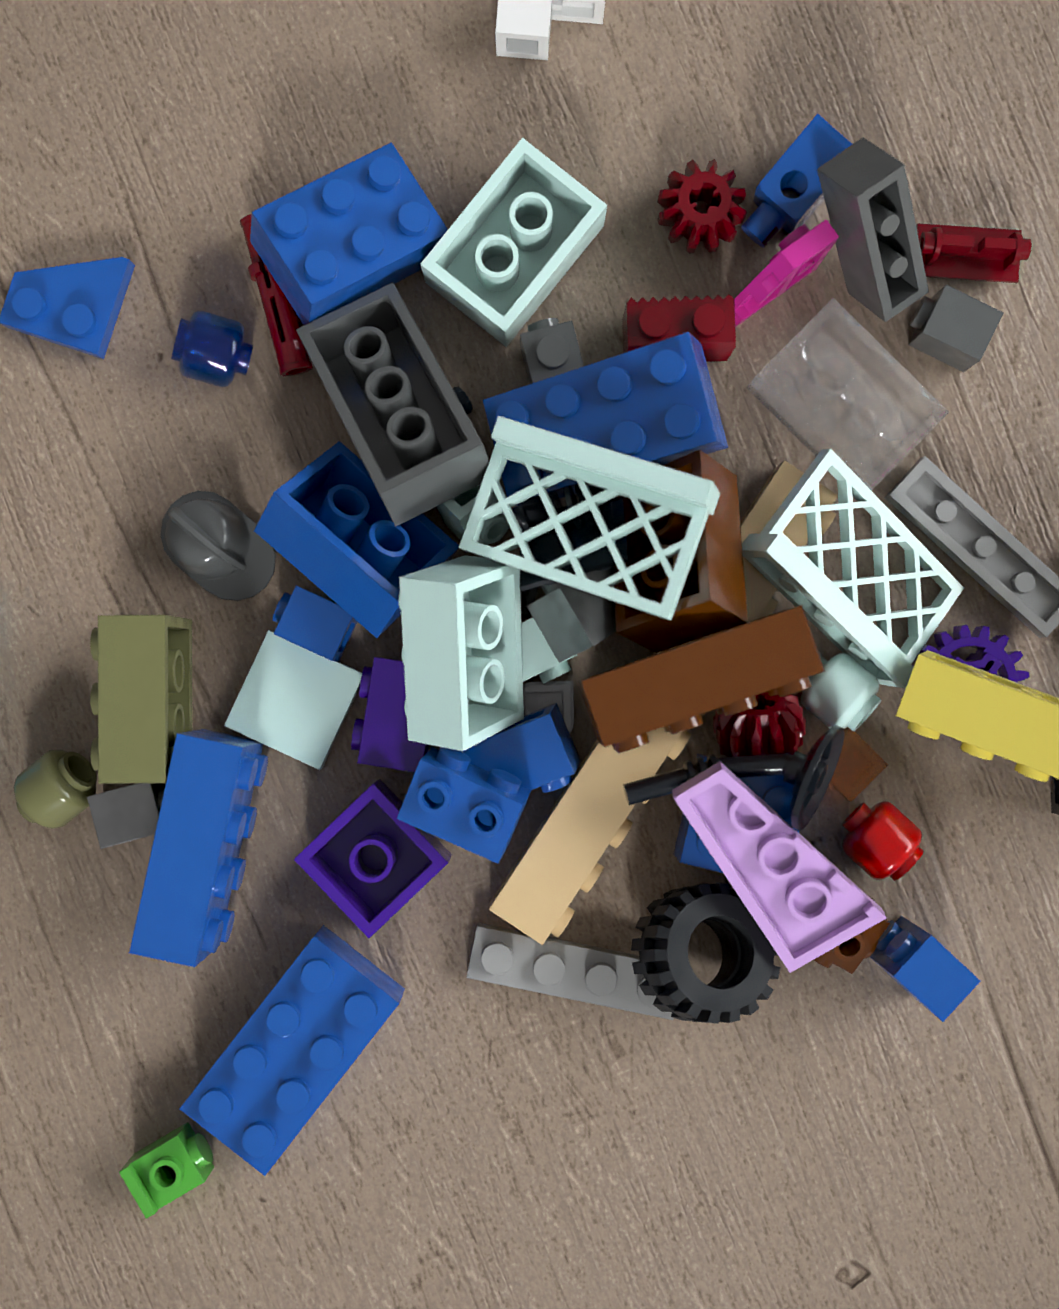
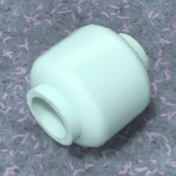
[800,653,882,732]

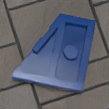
[0,257,135,359]

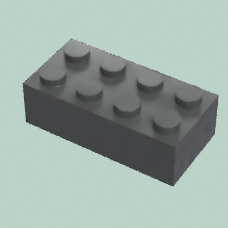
[296,283,489,527]

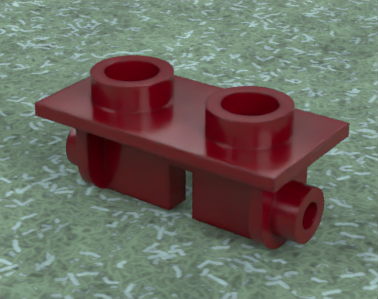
[916,223,1032,283]

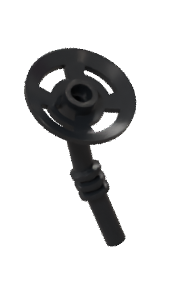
[623,725,845,831]

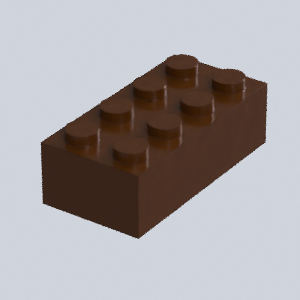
[577,605,824,753]

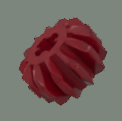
[657,159,747,254]
[713,691,806,757]

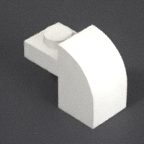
[495,0,605,60]

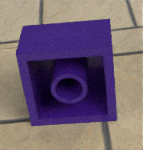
[294,779,452,938]

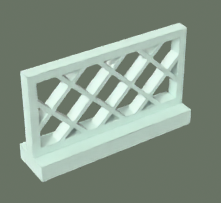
[459,416,720,621]
[742,449,964,689]

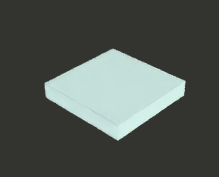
[224,630,362,770]

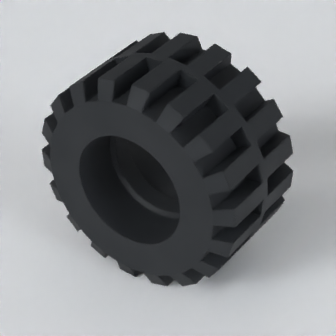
[631,883,781,1024]

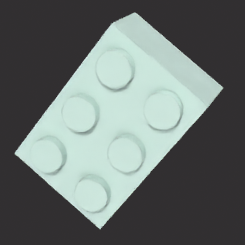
[420,137,607,347]
[399,555,524,751]

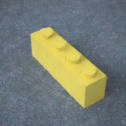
[896,650,1059,782]

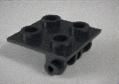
[512,484,629,591]

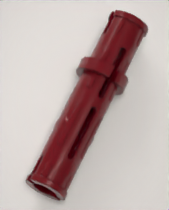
[240,214,313,377]

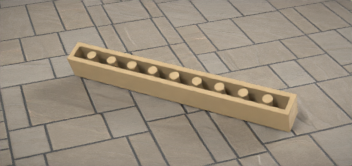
[489,460,838,945]

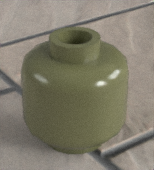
[14,749,97,829]

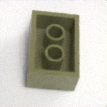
[90,615,193,784]

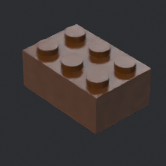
[614,449,748,653]

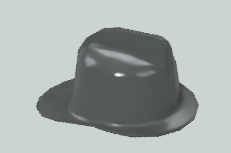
[160,491,276,601]

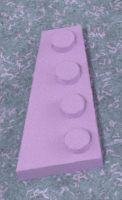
[672,762,887,973]

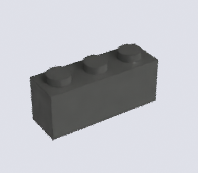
[817,138,929,322]

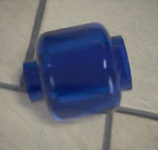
[171,311,253,387]

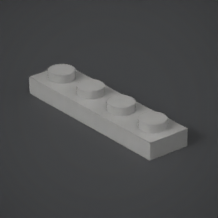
[884,456,1059,638]
[466,922,674,1020]

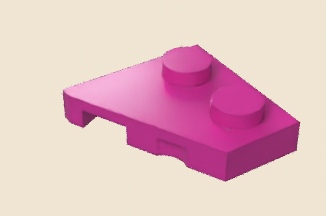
[734,219,839,327]

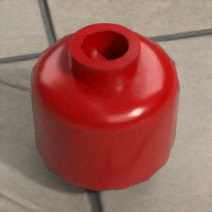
[842,801,924,881]

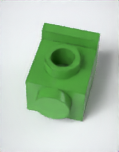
[119,1122,214,1219]

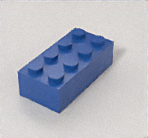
[483,332,728,506]
[129,729,268,967]
[179,925,405,1176]

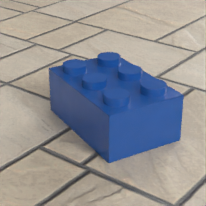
[250,142,448,325]
[254,441,459,638]

